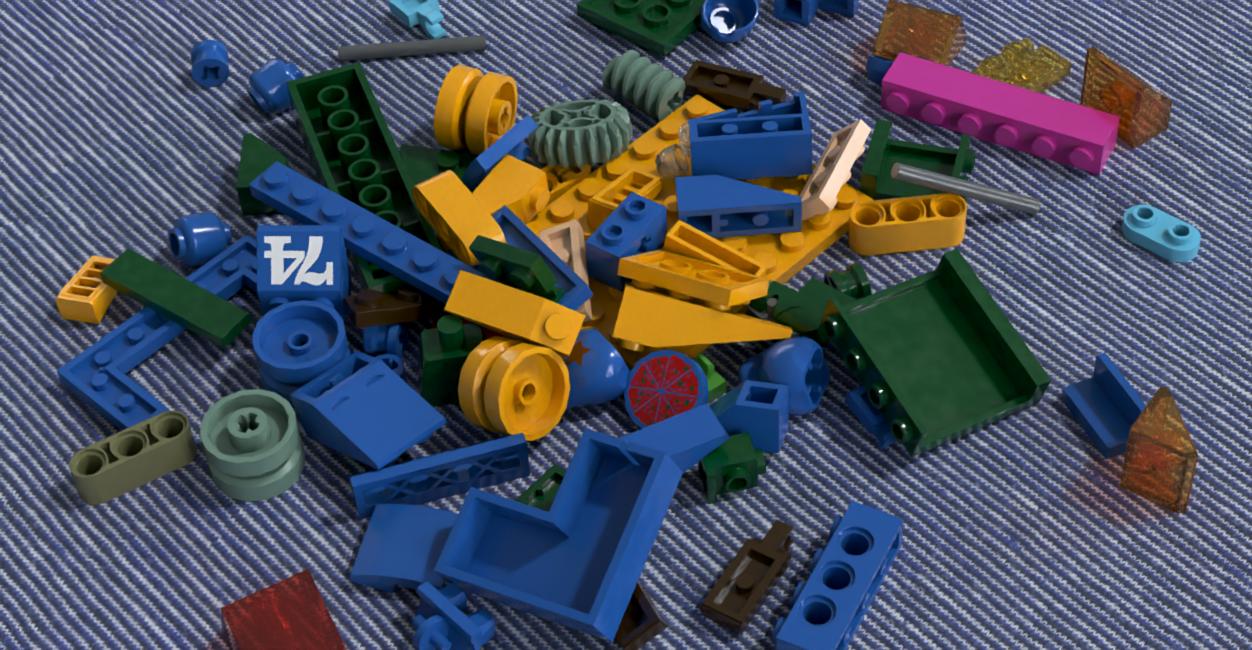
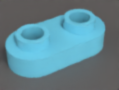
[1122,205,1201,262]

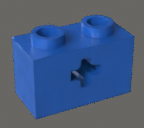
[585,192,667,292]

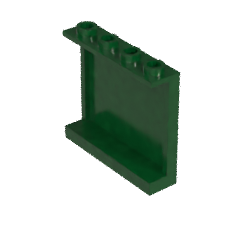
[821,249,1051,457]

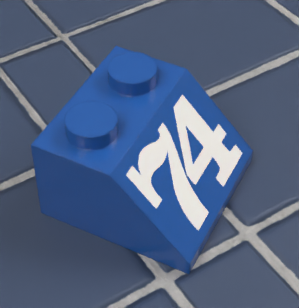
[256,225,352,319]

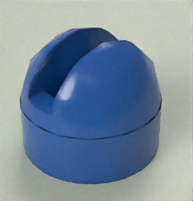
[866,54,895,84]

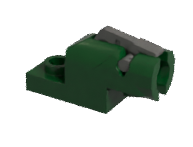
[745,277,856,348]

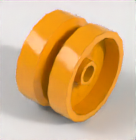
[434,64,518,156]
[458,336,570,441]

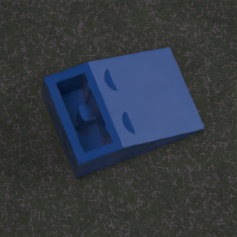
[290,351,447,470]

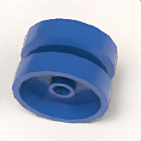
[252,300,350,408]

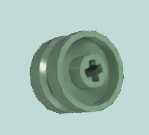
[200,389,305,502]

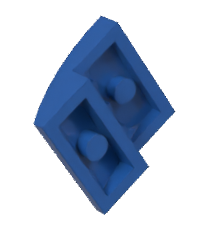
[462,114,538,193]
[349,504,458,594]

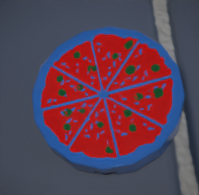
[624,349,709,429]

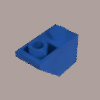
[710,380,789,453]

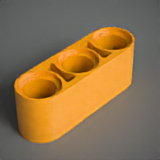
[412,170,507,267]
[849,193,967,256]

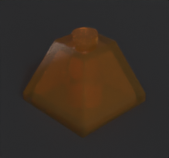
[1080,46,1173,149]

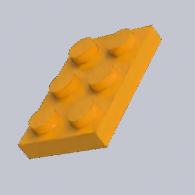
[617,249,770,310]

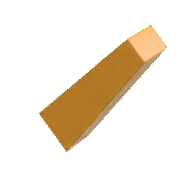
[663,220,768,278]

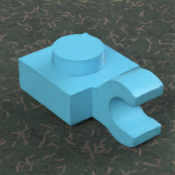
[388,0,447,39]

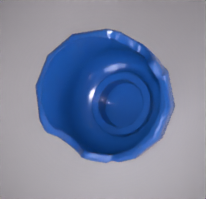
[700,0,759,43]

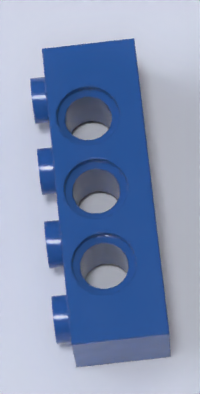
[771,501,903,650]

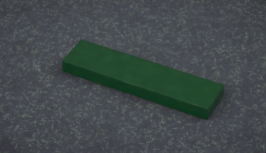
[100,248,251,349]

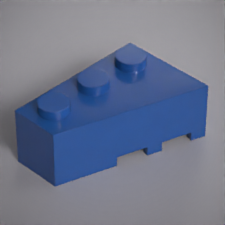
[688,91,812,180]

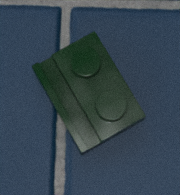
[469,235,565,304]

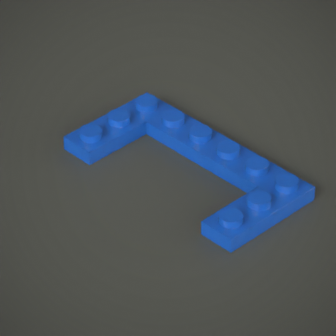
[57,233,257,431]

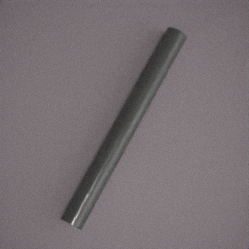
[338,35,486,61]
[891,162,1041,215]

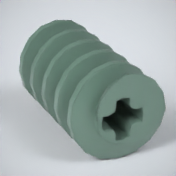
[602,50,685,121]

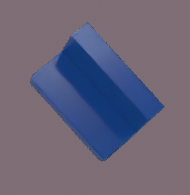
[1061,353,1151,460]

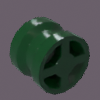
[823,263,872,300]

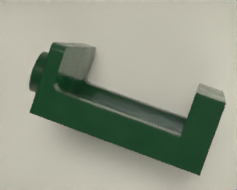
[861,120,976,201]

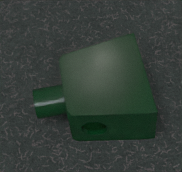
[417,315,487,407]

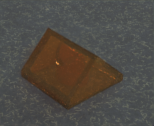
[872,0,967,66]
[1120,387,1198,514]

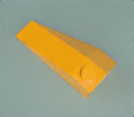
[612,282,793,352]

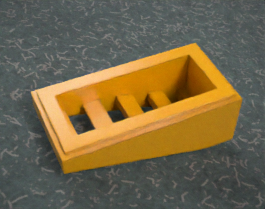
[587,167,665,230]
[56,255,117,324]

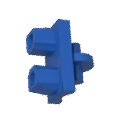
[411,581,495,650]

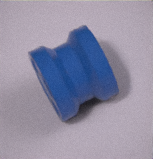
[191,40,229,87]
[363,322,409,358]

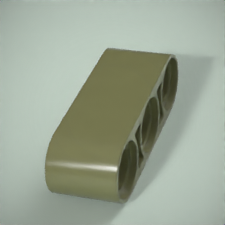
[69,410,197,505]

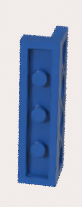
[348,433,531,520]

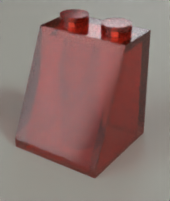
[221,569,346,650]

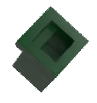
[697,432,766,504]

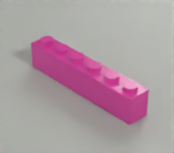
[881,52,1120,175]

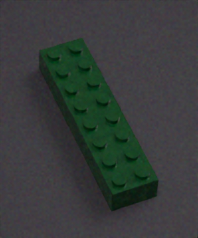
[286,62,442,292]

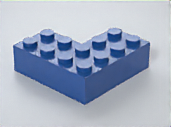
[434,428,683,642]

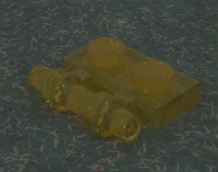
[970,37,1071,93]

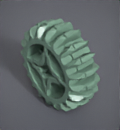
[527,98,633,168]

